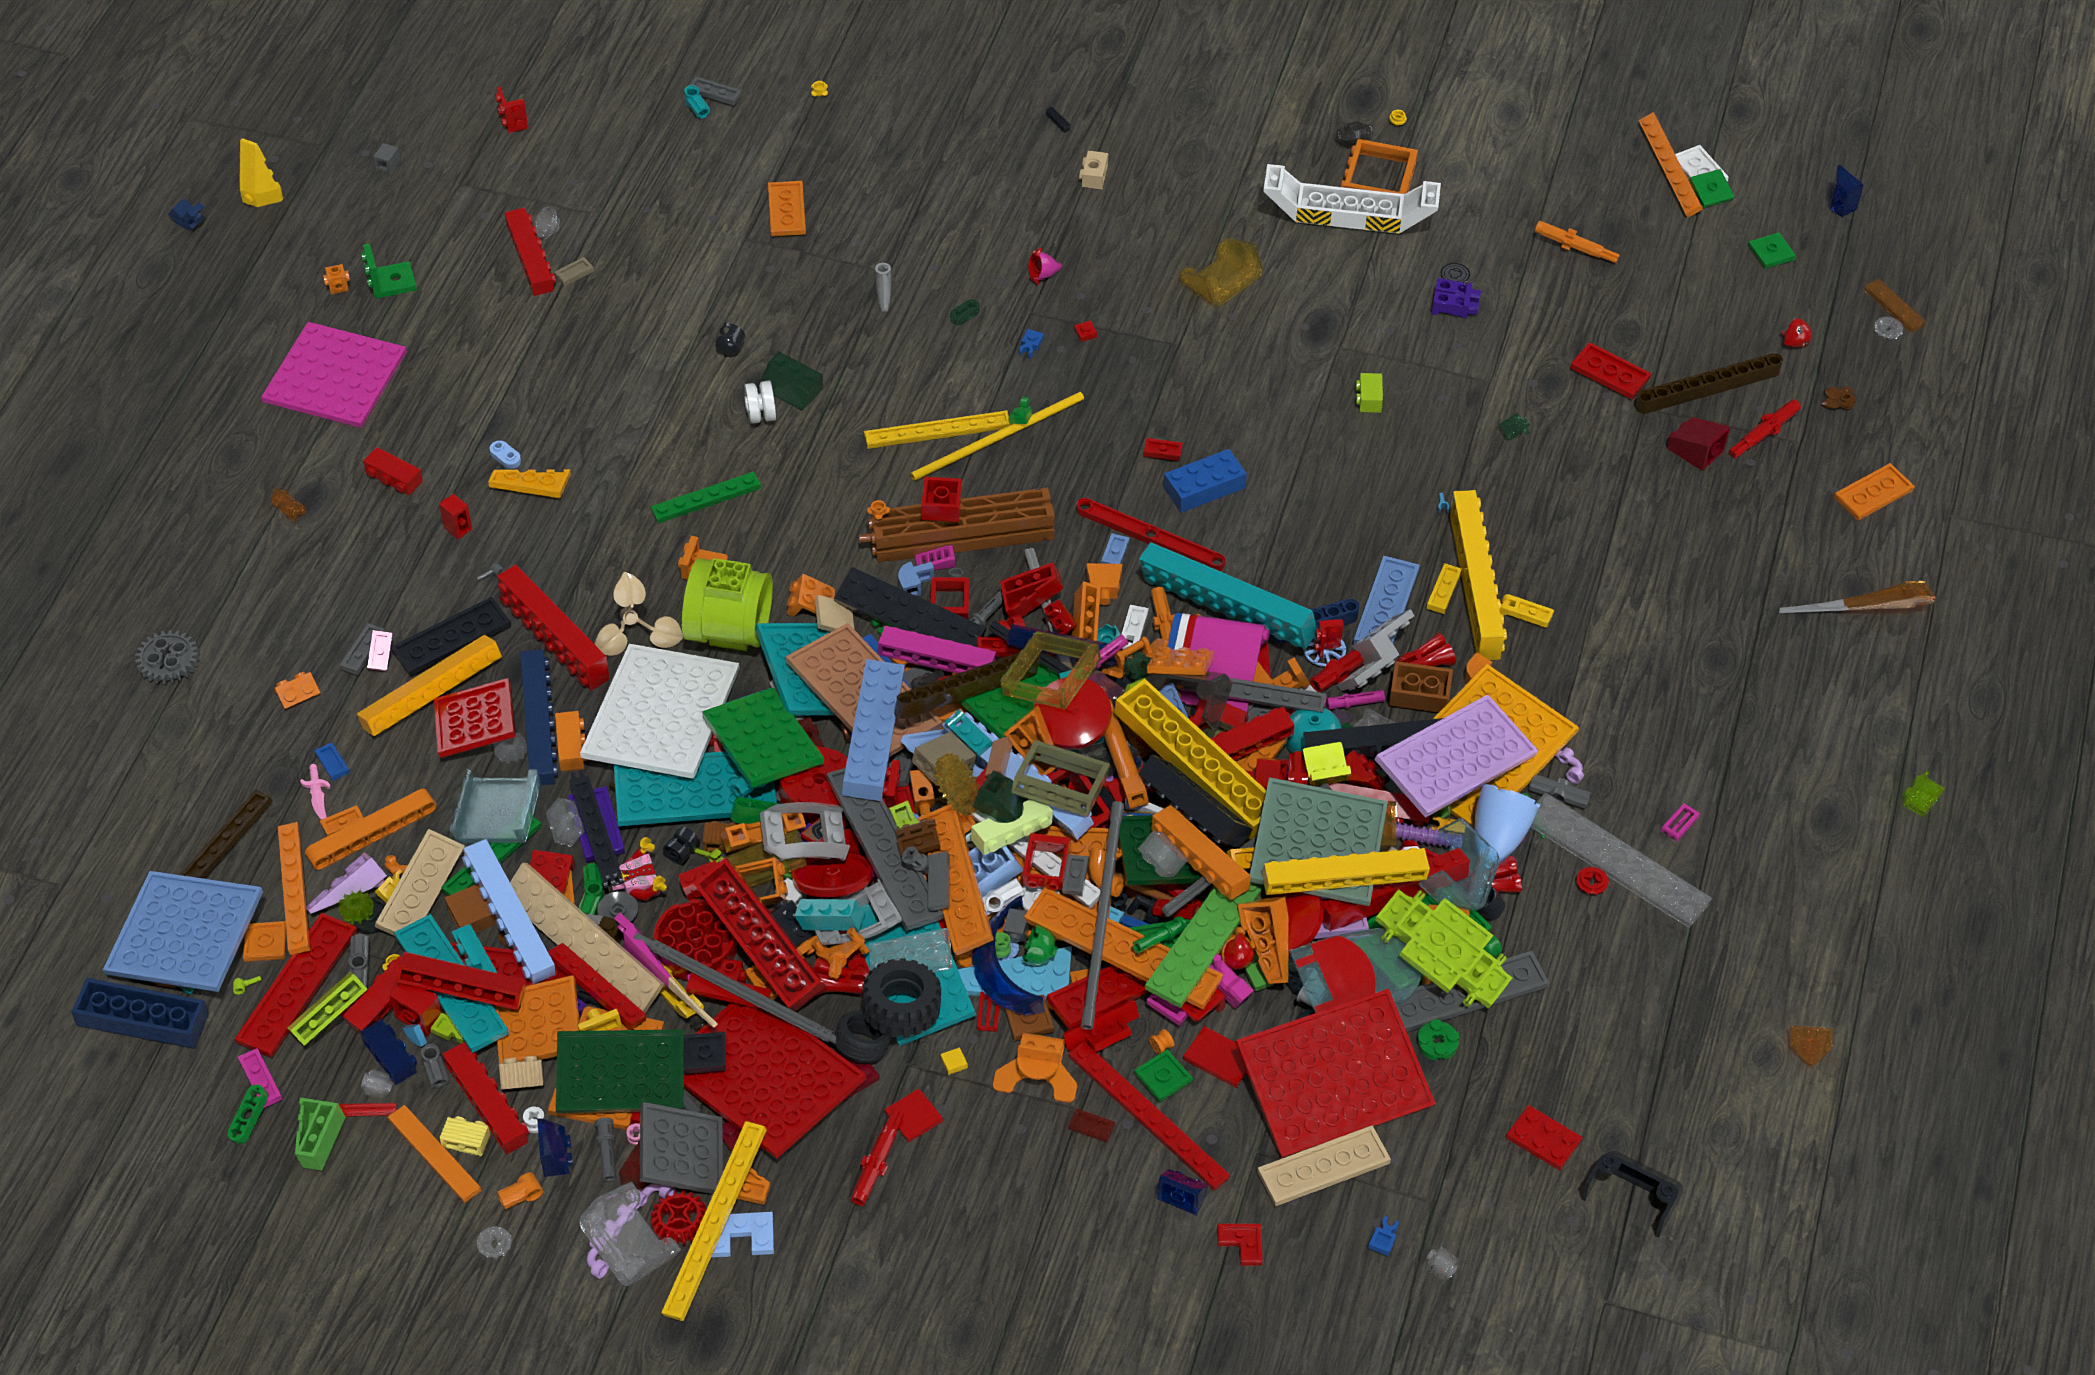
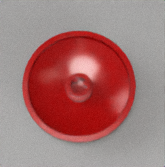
[1033,677,1112,750]
[792,852,873,897]
[1264,892,1324,956]

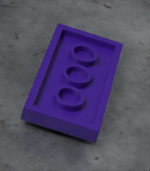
[568,786,625,862]

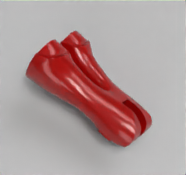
[1397,633,1456,667]
[1462,856,1522,894]
[814,958,869,996]

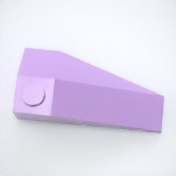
[306,852,387,913]

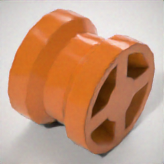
[1149,1029,1174,1055]

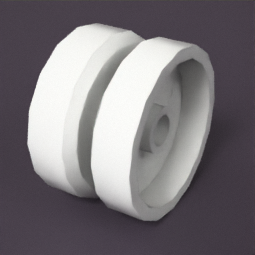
[744,381,776,424]

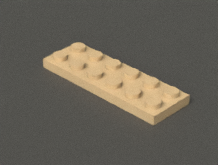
[375,829,465,936]
[1257,1125,1391,1206]

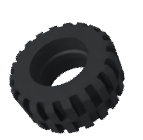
[862,958,942,1038]

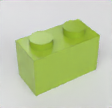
[1356,373,1383,413]

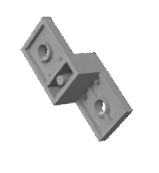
[1337,609,1414,691]

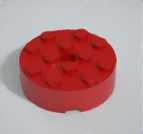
[778,746,848,824]
[654,899,737,980]

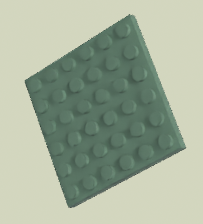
[1250,777,1388,906]

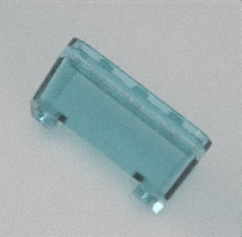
[1419,818,1500,910]

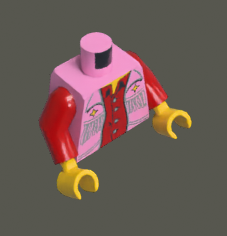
[610,837,667,901]

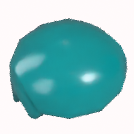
[1096,624,1120,651]

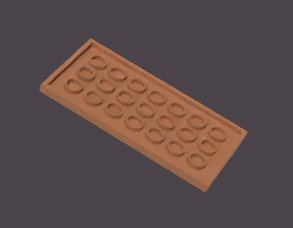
[786,623,942,757]

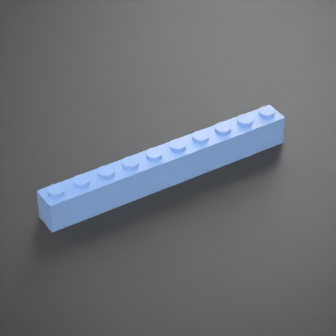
[942,712,1094,840]

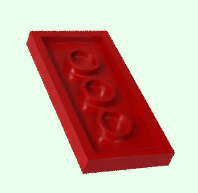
[1570,342,1651,400]

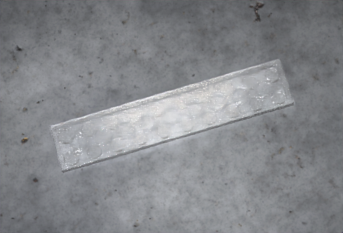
[1531,793,1712,928]

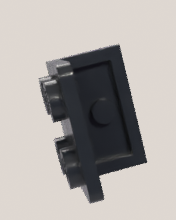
[770,900,813,946]

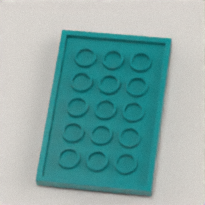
[755,623,835,715]

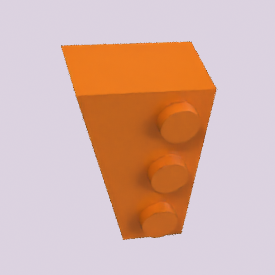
[1004,705,1057,775]

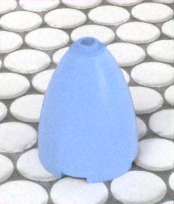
[1475,784,1540,867]

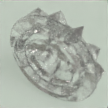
[1874,317,1903,340]
[477,1227,512,1259]

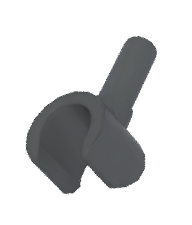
[477,563,504,580]

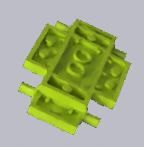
[1374,890,1512,1008]

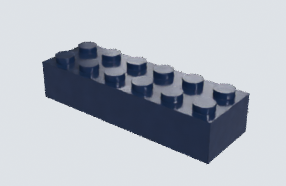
[71,978,209,1048]

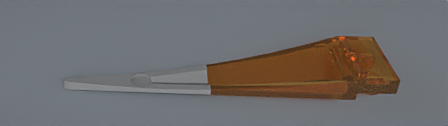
[1779,581,1935,613]

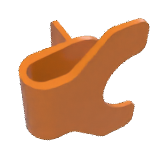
[993,1033,1077,1103]

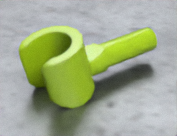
[695,848,723,863]
[233,976,261,995]

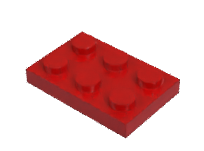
[1506,1105,1583,1171]

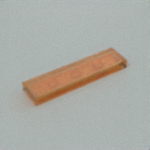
[1864,278,1926,333]

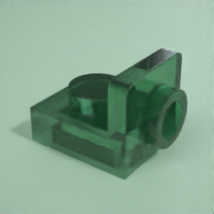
[1499,413,1530,440]

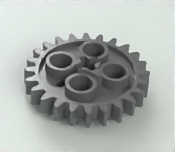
[135,630,200,684]

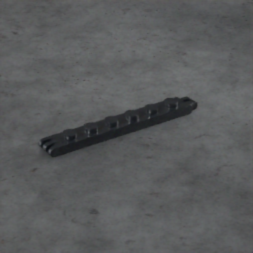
[569,770,624,889]

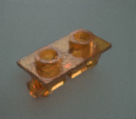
[271,487,306,522]

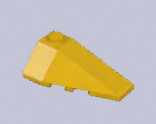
[240,139,283,207]

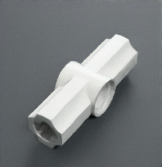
[982,878,1025,915]

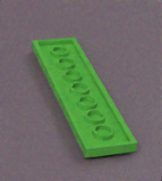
[1145,882,1265,1008]

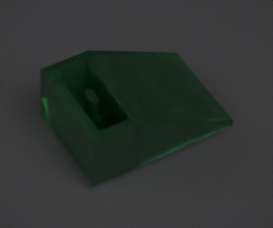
[973,770,1029,823]

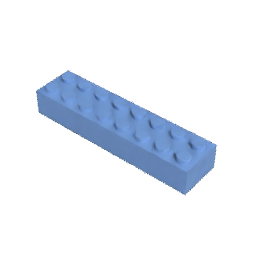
[842,659,905,801]

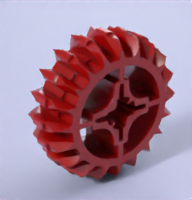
[650,1190,707,1247]

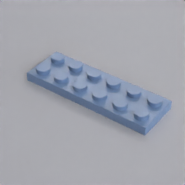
[1353,556,1420,644]

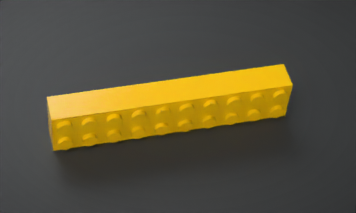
[1450,490,1507,660]
[1114,679,1266,839]

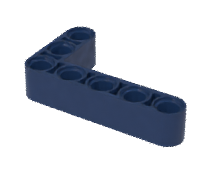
[1267,591,1360,644]

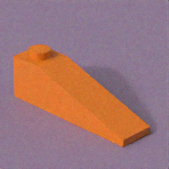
[1238,897,1288,984]

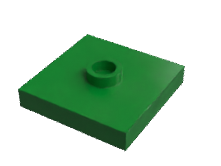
[1689,169,1735,208]
[1748,232,1796,269]
[1134,1049,1193,1103]

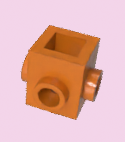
[323,264,350,295]

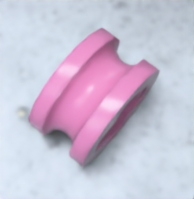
[626,1123,640,1145]

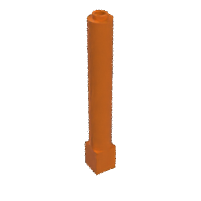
[1104,699,1149,809]

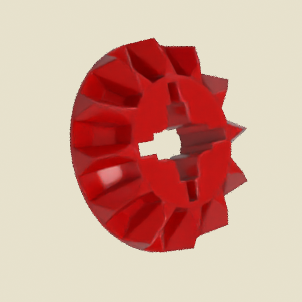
[1576,867,1609,896]

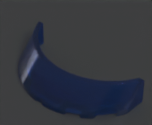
[972,895,1045,1016]

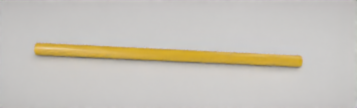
[910,392,1084,481]

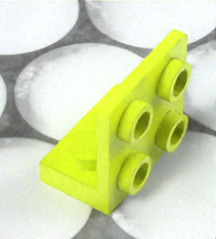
[1303,742,1351,786]

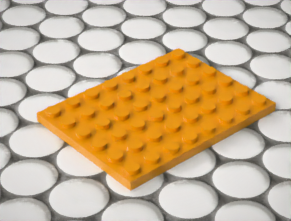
[1433,664,1579,830]

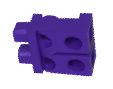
[1431,278,1481,318]

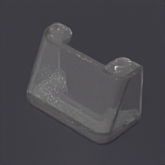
[579,1182,681,1286]

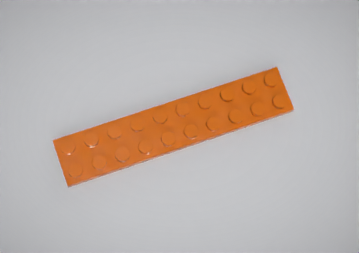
[1024,887,1223,1009]

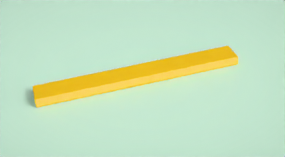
[864,411,1011,449]

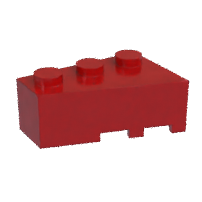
[1000,562,1063,617]

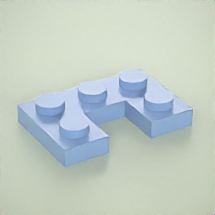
[712,1212,774,1257]

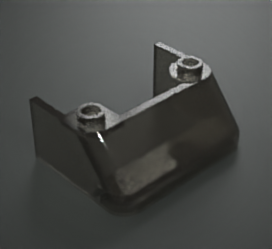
[1146,671,1232,731]

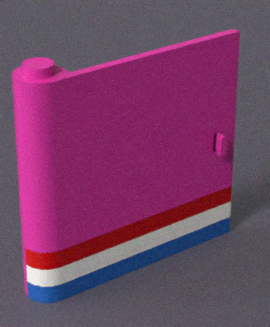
[1160,612,1269,712]

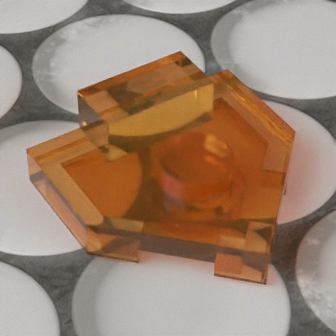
[1790,1026,1833,1068]

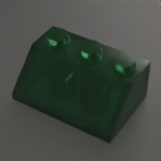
[758,352,823,411]

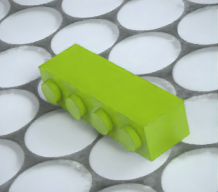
[288,972,367,1046]

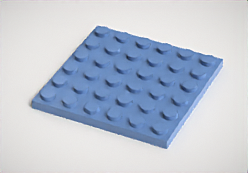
[103,871,263,992]

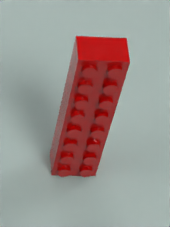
[497,565,610,691]
[693,858,826,1012]

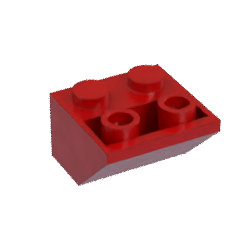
[1345,750,1387,791]

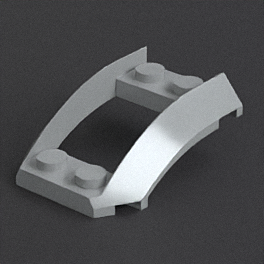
[760,802,850,861]
[815,879,902,945]

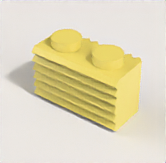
[440,1116,490,1156]

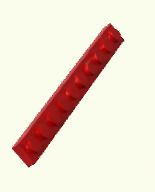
[1069,1041,1230,1191]

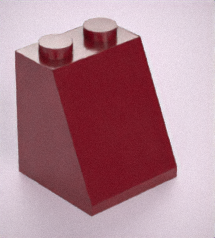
[1667,417,1730,471]

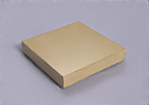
[815,595,854,632]

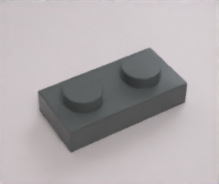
[1062,854,1089,896]

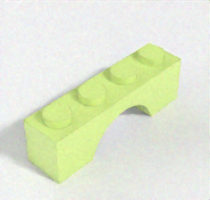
[971,799,1053,855]

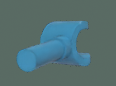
[1437,493,1450,514]

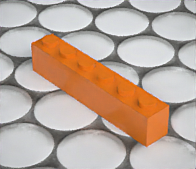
[1151,805,1251,900]

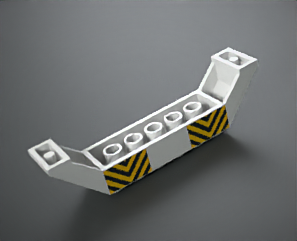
[1264,164,1441,234]

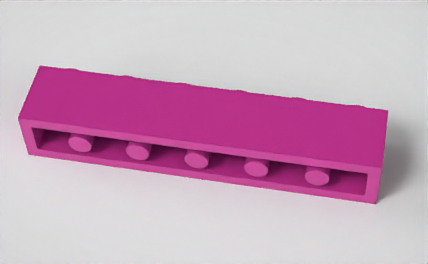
[878,626,996,674]

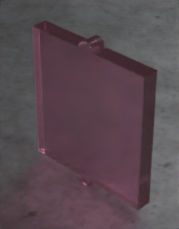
[1087,672,1125,700]

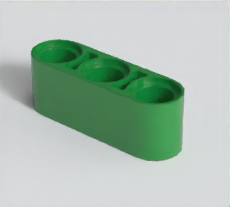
[730,797,780,824]

